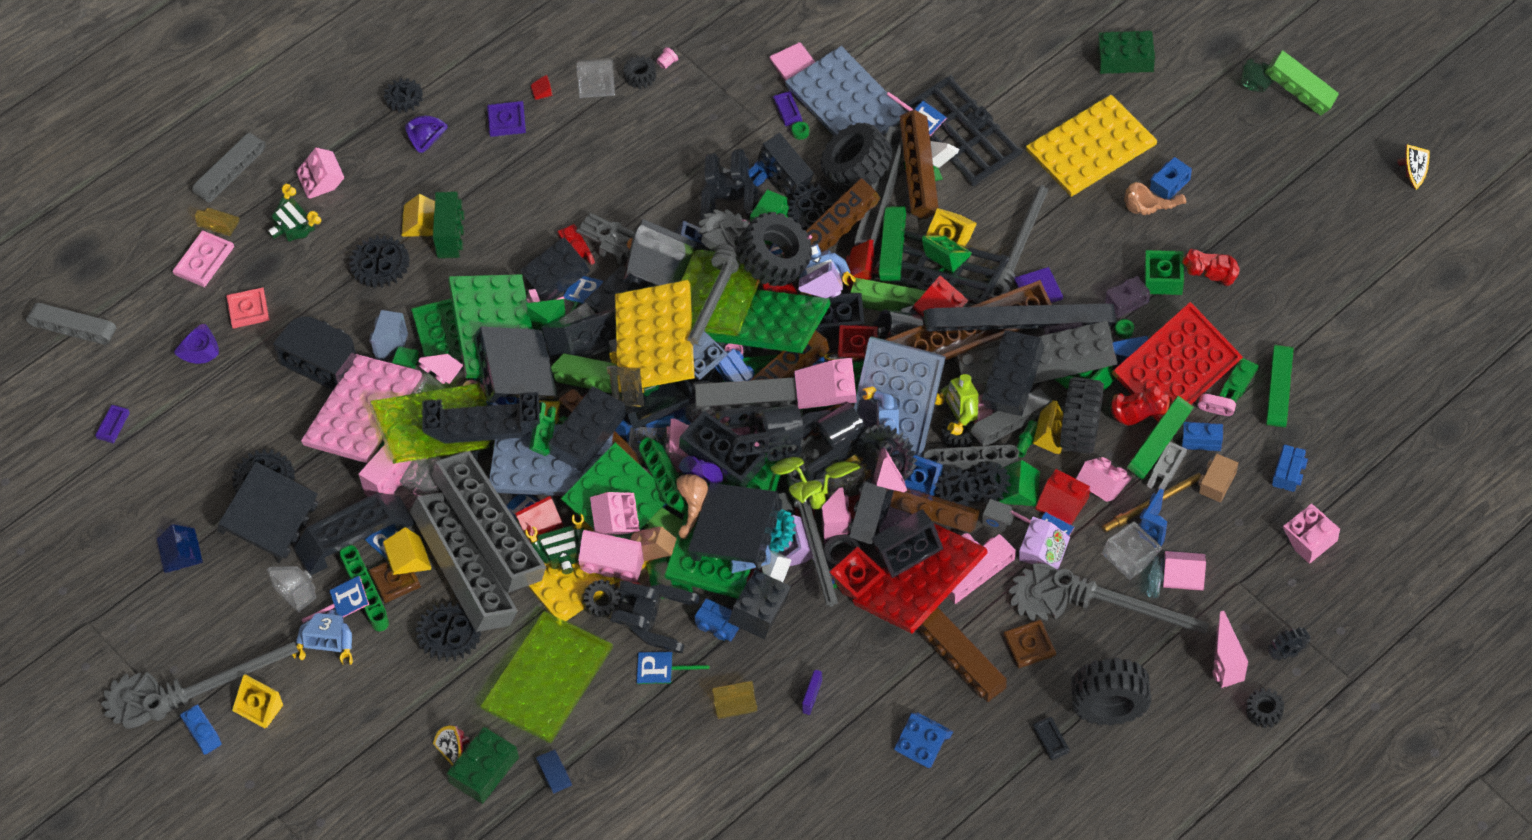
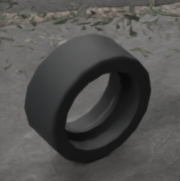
[824,534,861,568]

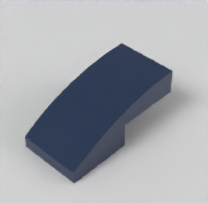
[536,750,572,794]

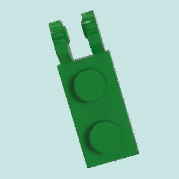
[1219,358,1259,403]
[529,402,556,456]

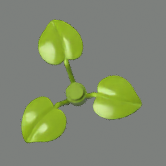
[771,457,861,509]

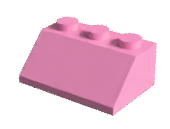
[579,530,644,582]

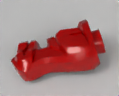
[1182,249,1239,287]
[1111,386,1170,425]

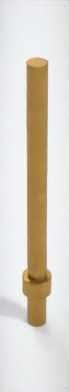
[1102,472,1202,533]

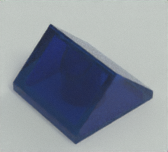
[157,524,203,573]

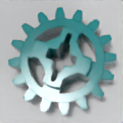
[768,509,796,552]

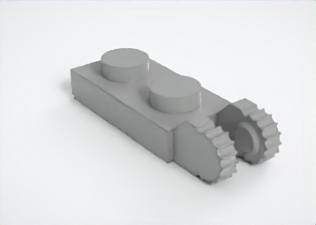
[1147,442,1187,491]

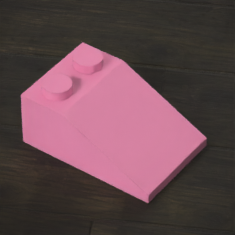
[794,358,857,409]
[1212,611,1248,688]

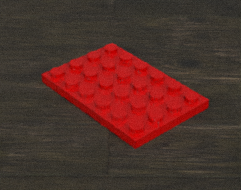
[1112,302,1243,422]
[852,523,988,634]

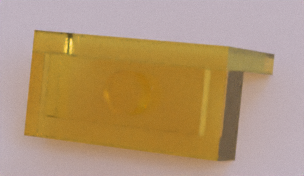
[195,208,240,236]
[712,681,757,719]

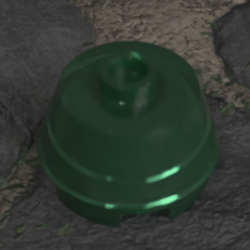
[1241,59,1274,92]

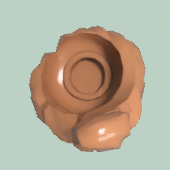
[1125,182,1186,215]
[676,474,708,539]

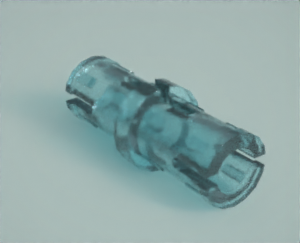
[1147,557,1165,598]

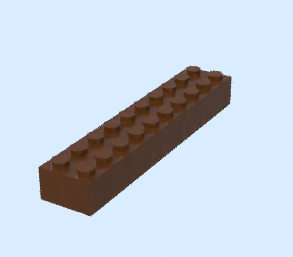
[885,280,1052,360]

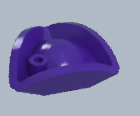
[405,116,448,153]
[174,324,219,364]
[679,456,723,484]

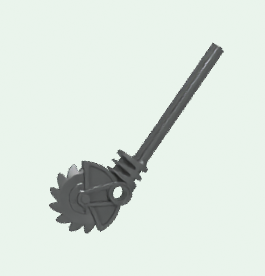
[956,185,1048,307]
[687,210,749,346]
[786,435,838,607]
[1009,563,1209,635]
[101,641,298,728]

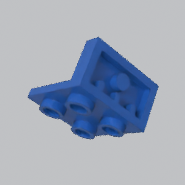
[1139,488,1167,547]
[895,713,953,768]

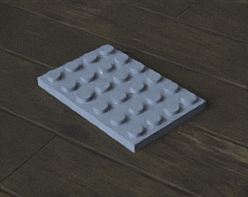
[785,46,906,136]
[854,336,946,457]
[489,424,613,496]

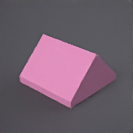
[874,447,907,492]
[1163,551,1206,591]

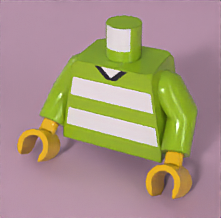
[935,374,979,435]

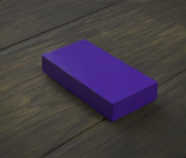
[773,91,802,126]
[95,405,130,443]
[802,670,822,715]

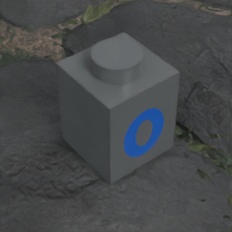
[982,499,1014,532]

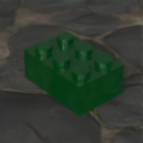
[1098,31,1155,74]
[433,192,465,259]
[447,727,519,804]

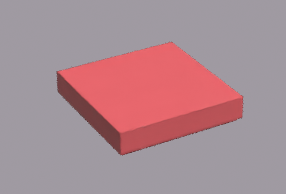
[227,288,270,328]

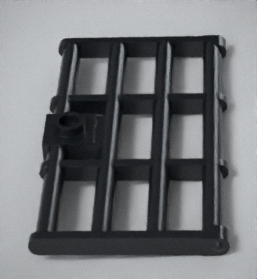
[901,75,1024,186]
[871,230,1009,305]

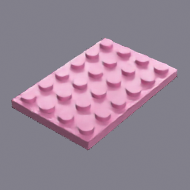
[301,354,422,463]

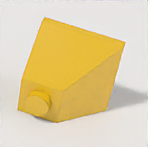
[926,208,977,246]

